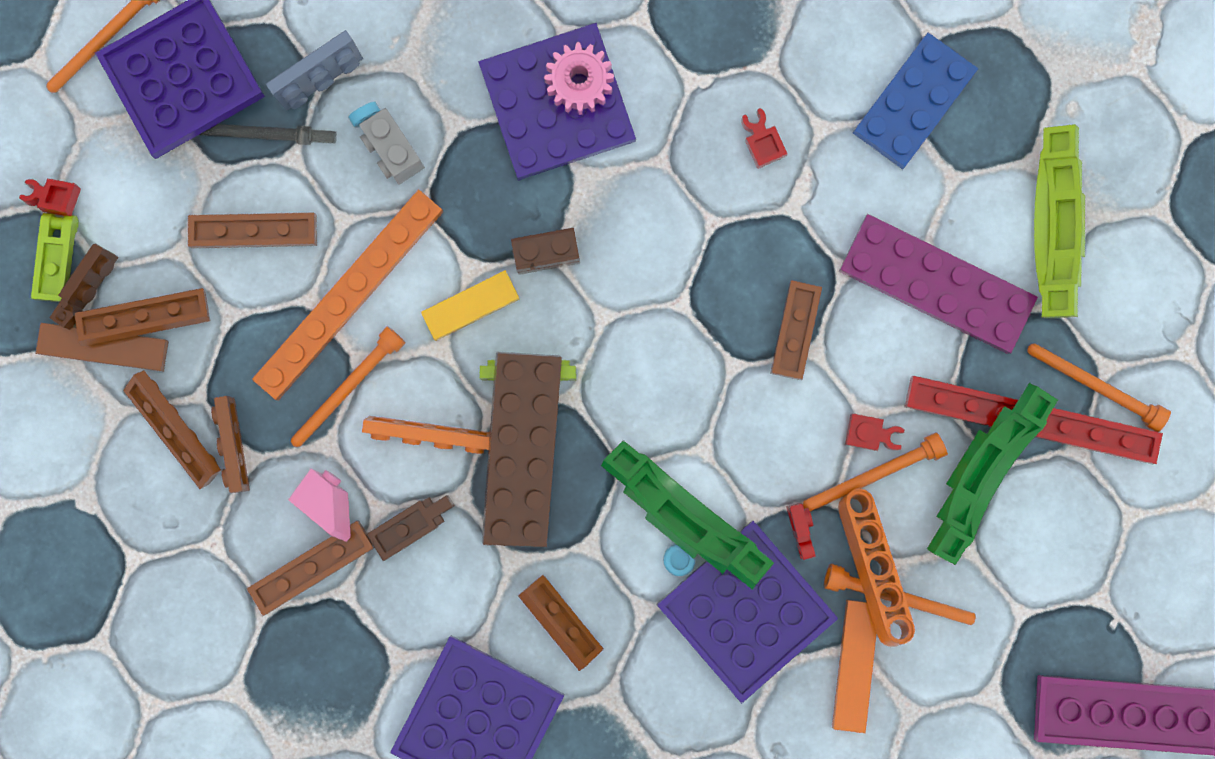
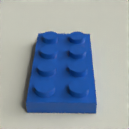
[853,32,978,170]

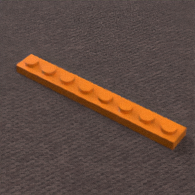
[252,189,444,401]

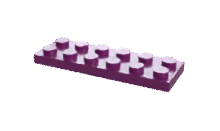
[839,214,1038,354]
[1034,675,1215,756]

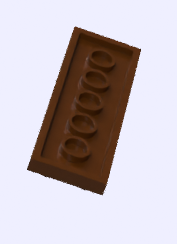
[482,352,562,547]

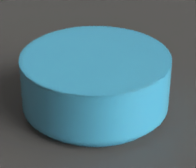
[348,101,381,128]
[663,544,696,576]

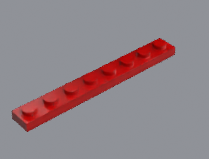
[905,376,1163,464]

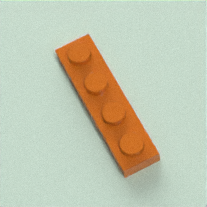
[362,416,490,454]

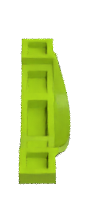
[1034,124,1085,318]

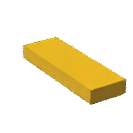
[421,270,520,341]

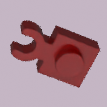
[741,108,787,169]
[19,178,81,216]
[845,413,905,451]
[786,503,816,560]

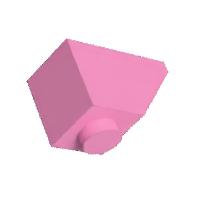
[288,469,350,542]

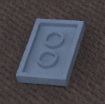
[266,30,364,111]

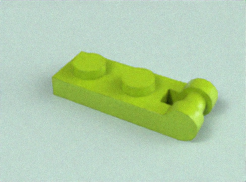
[31,213,79,302]

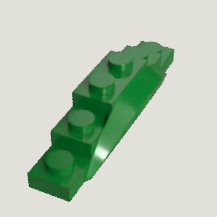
[927,383,1058,565]
[601,440,774,590]

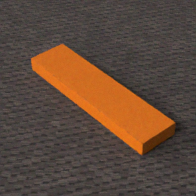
[832,600,877,733]

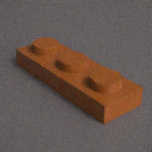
[770,280,822,380]
[211,396,250,493]
[518,575,604,671]

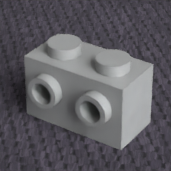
[359,108,425,185]

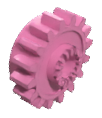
[544,42,614,115]

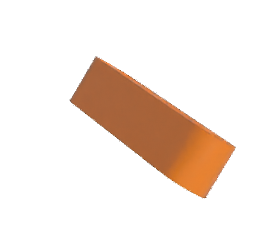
[838,489,915,647]

